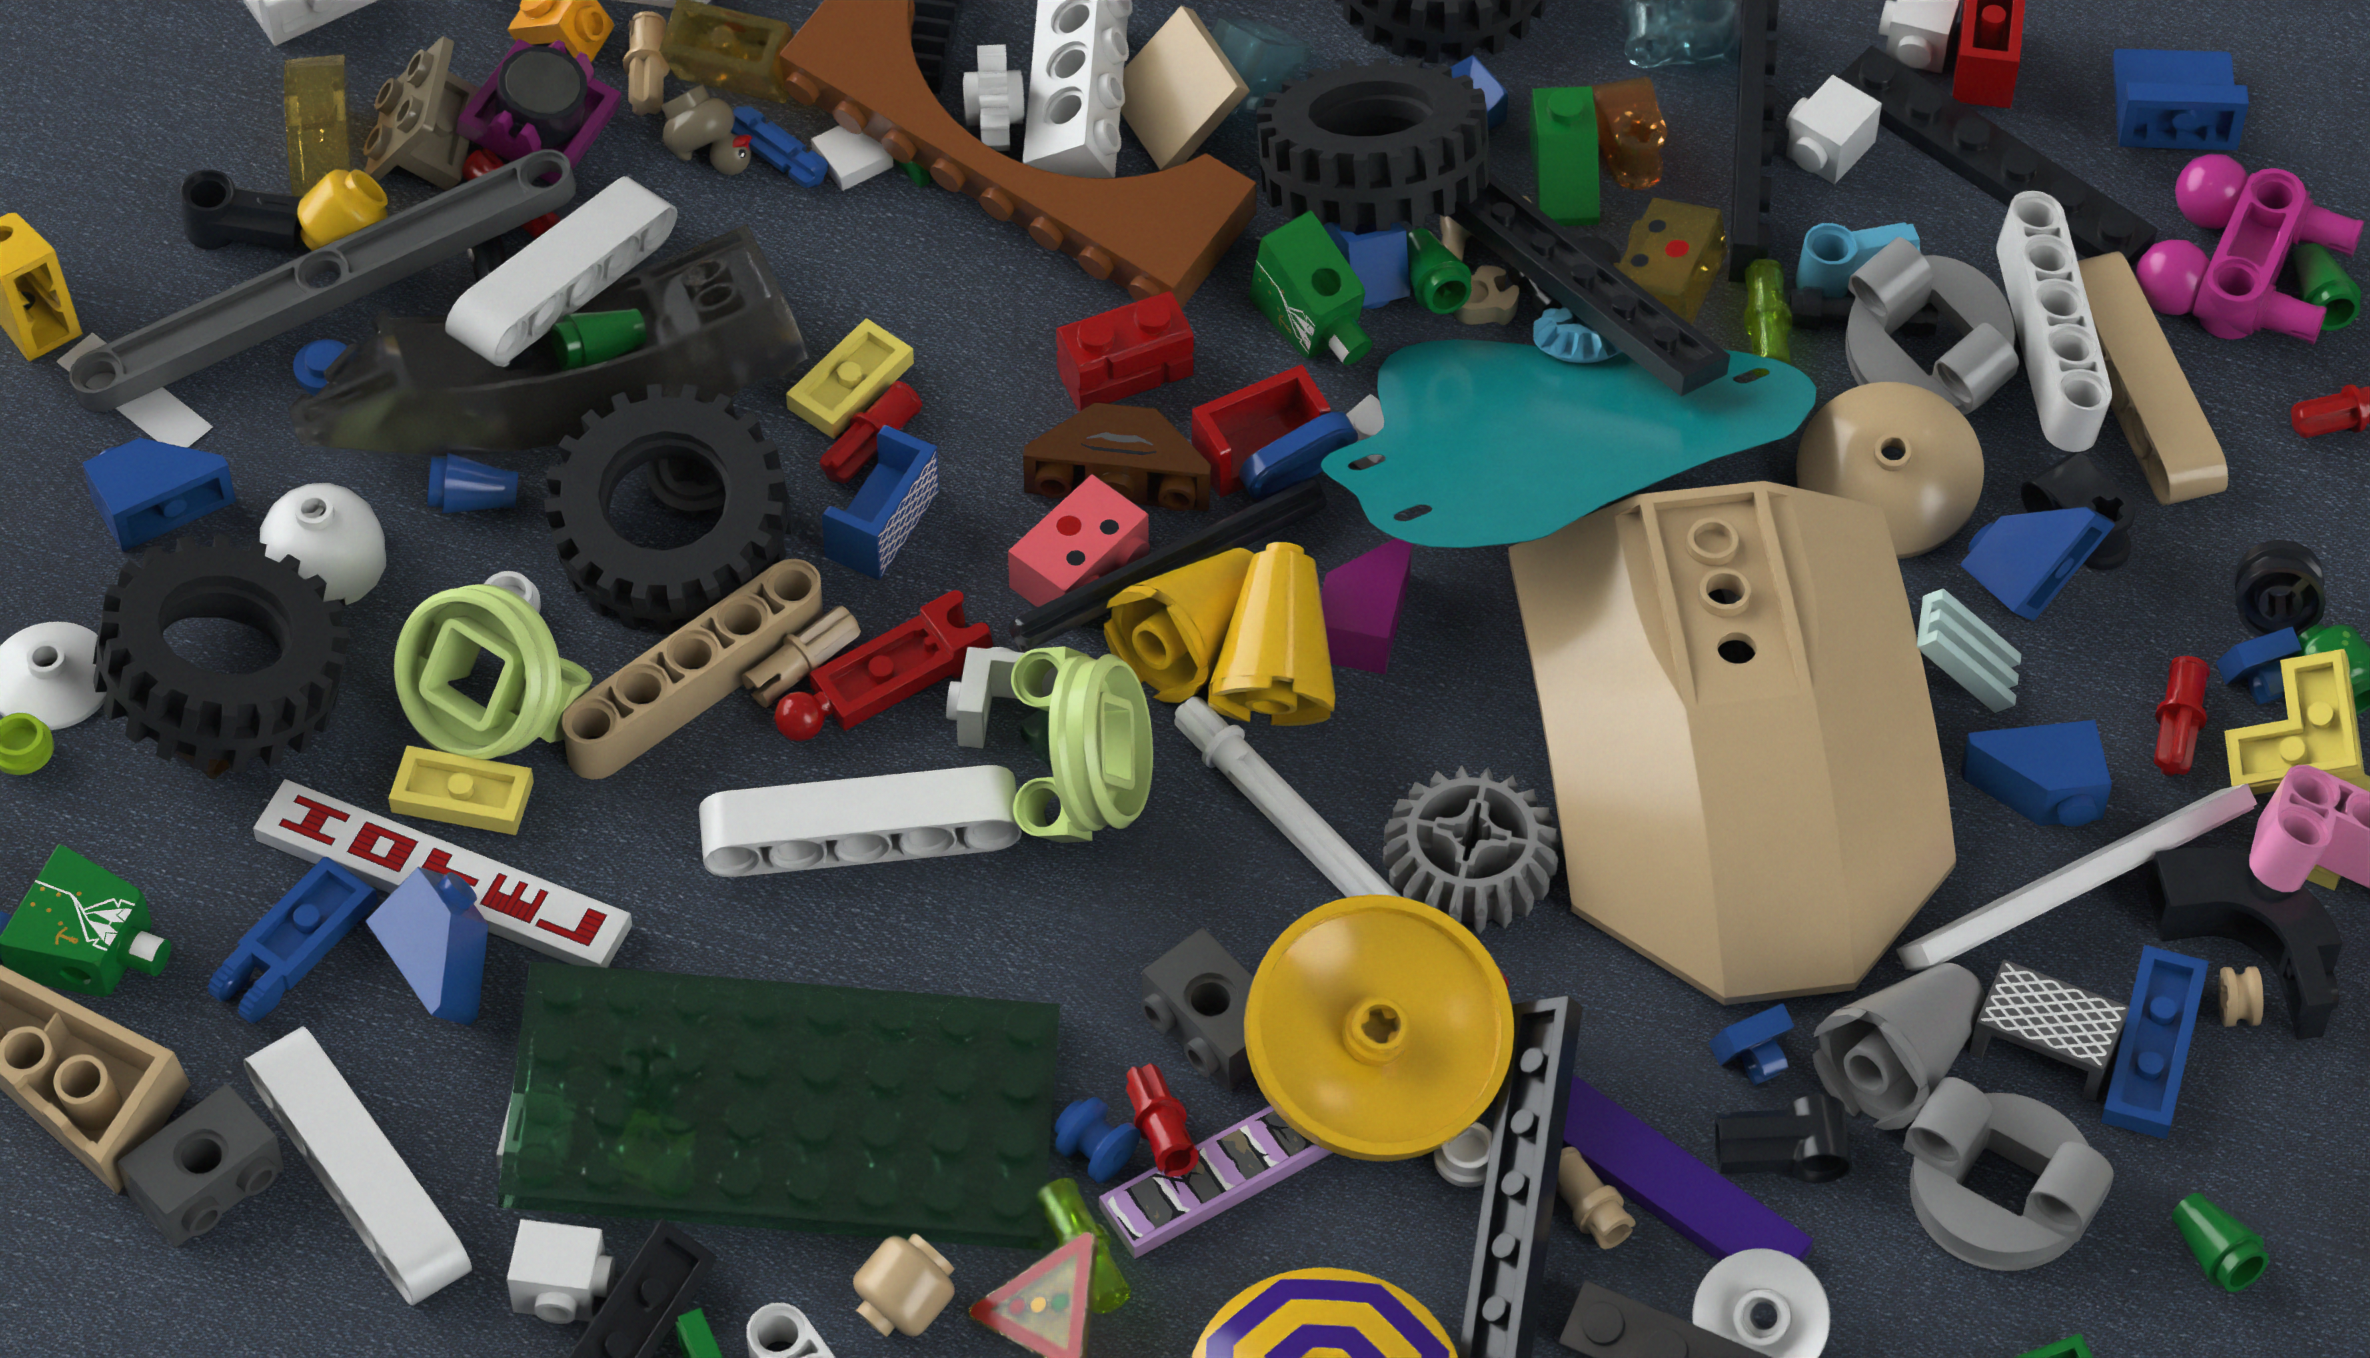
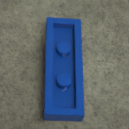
[2101,945,2209,1140]

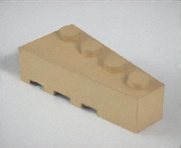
[0,965,191,1195]

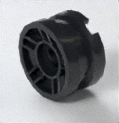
[2234,539,2326,638]

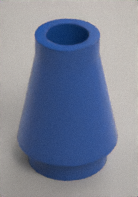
[427,452,518,514]

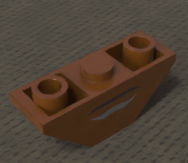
[1023,402,1211,512]

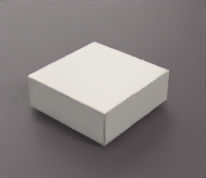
[811,125,894,191]

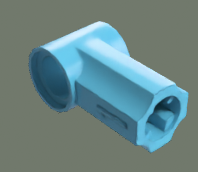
[1795,222,1920,298]

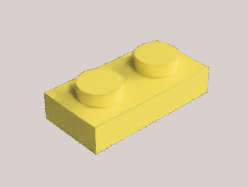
[786,318,914,439]
[388,745,534,835]

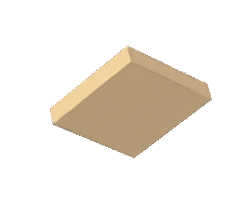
[1120,5,1250,171]

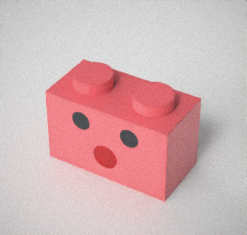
[1008,474,1150,608]

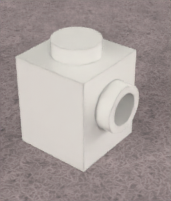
[1878,0,1961,74]
[1786,75,1882,184]
[507,1219,616,1324]

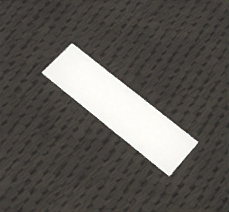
[56,332,213,448]

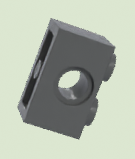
[1141,927,1254,1092]
[117,1083,285,1248]

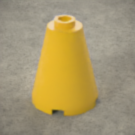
[1208,542,1336,726]
[1104,548,1254,703]

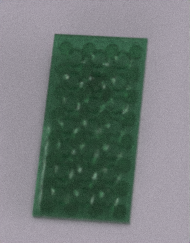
[498,962,1060,1250]

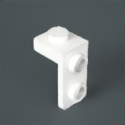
[946,647,1058,748]

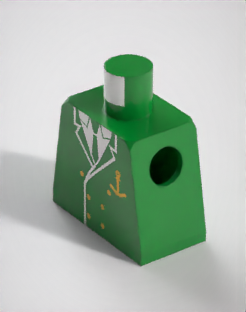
[1248,210,1373,365]
[0,844,171,997]

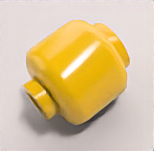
[297,169,388,251]

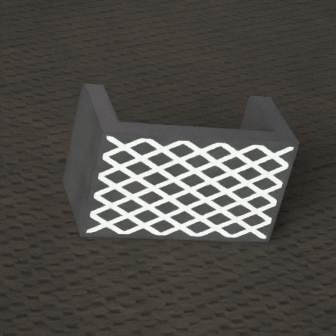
[1969,960,2130,1101]

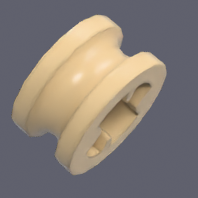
[2218,966,2263,1027]

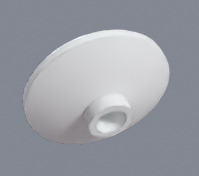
[0,622,107,730]
[1692,1248,1831,1358]

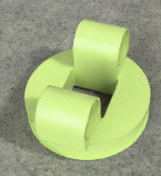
[394,584,592,760]
[1011,646,1153,843]

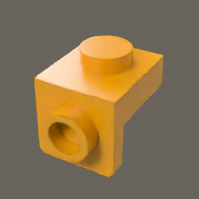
[507,0,614,63]

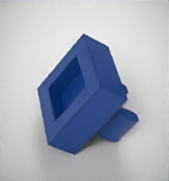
[2216,626,2302,706]
[1708,1003,1795,1086]

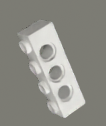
[1022,0,1132,178]

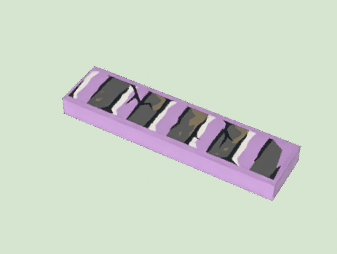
[1099,1106,1333,1259]

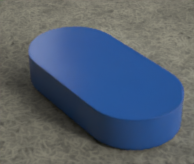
[1239,412,1358,499]

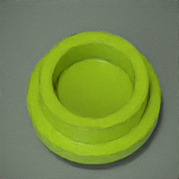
[0,713,54,775]

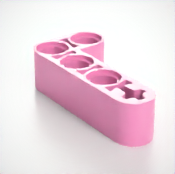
[2249,765,2370,892]

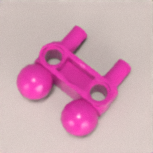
[2136,154,2364,345]

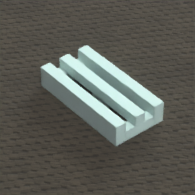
[1917,588,2021,713]

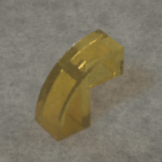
[284,54,353,197]

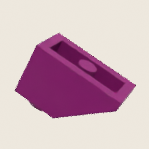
[1321,538,1414,675]

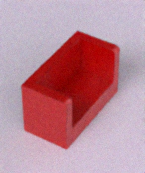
[1192,364,1331,498]

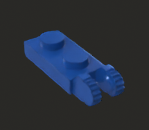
[207,856,378,1024]

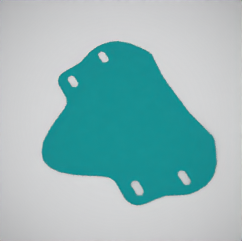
[1321,339,1817,548]

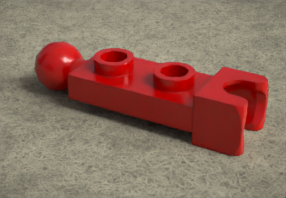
[774,590,993,742]

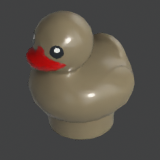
[661,84,752,175]

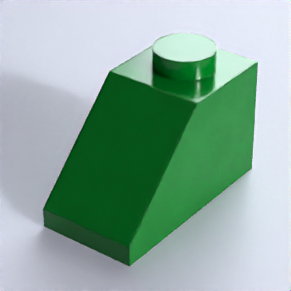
[1528,86,1600,226]

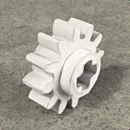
[963,44,1024,151]

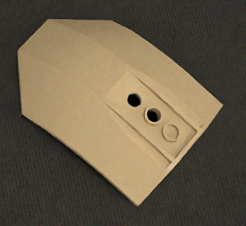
[1508,481,1956,1005]

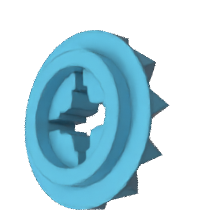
[1533,305,1623,363]

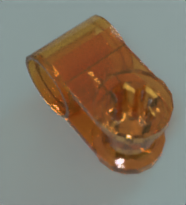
[1591,76,1667,190]

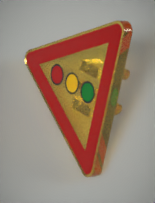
[968,1231,1099,1358]

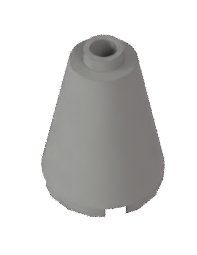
[1812,963,1986,1130]

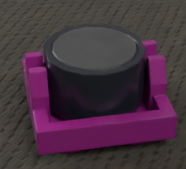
[456,38,621,185]

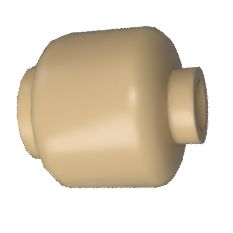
[853,1233,955,1338]

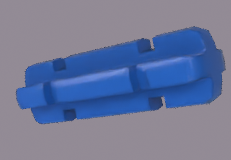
[731,106,829,188]

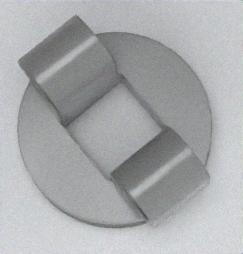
[1845,237,2019,415]
[1903,1077,2114,1271]

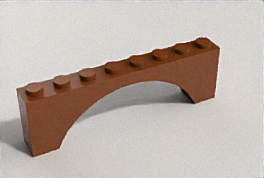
[779,0,1257,310]

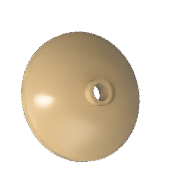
[1796,382,1984,559]

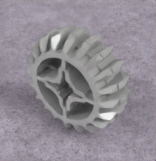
[1383,765,1559,935]

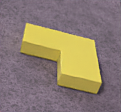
[2224,649,2365,795]

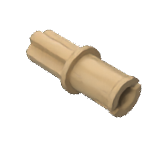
[623,11,670,117]
[742,606,861,708]

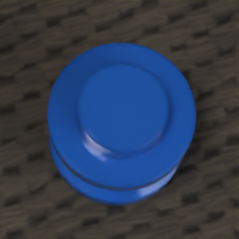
[1054,1097,1141,1183]

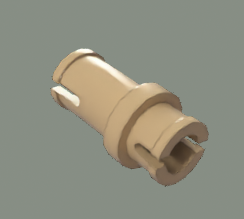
[1556,1147,1636,1249]

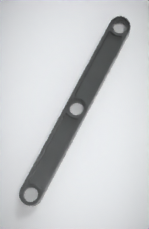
[69,150,577,412]

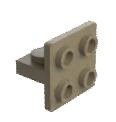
[363,36,480,191]

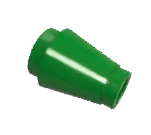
[1406,228,1472,314]
[2292,243,2361,331]
[550,308,647,374]
[2172,1193,2269,1292]

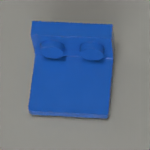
[2112,49,2249,150]

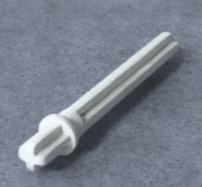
[1174,696,1401,897]

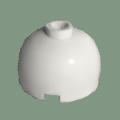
[260,483,386,605]

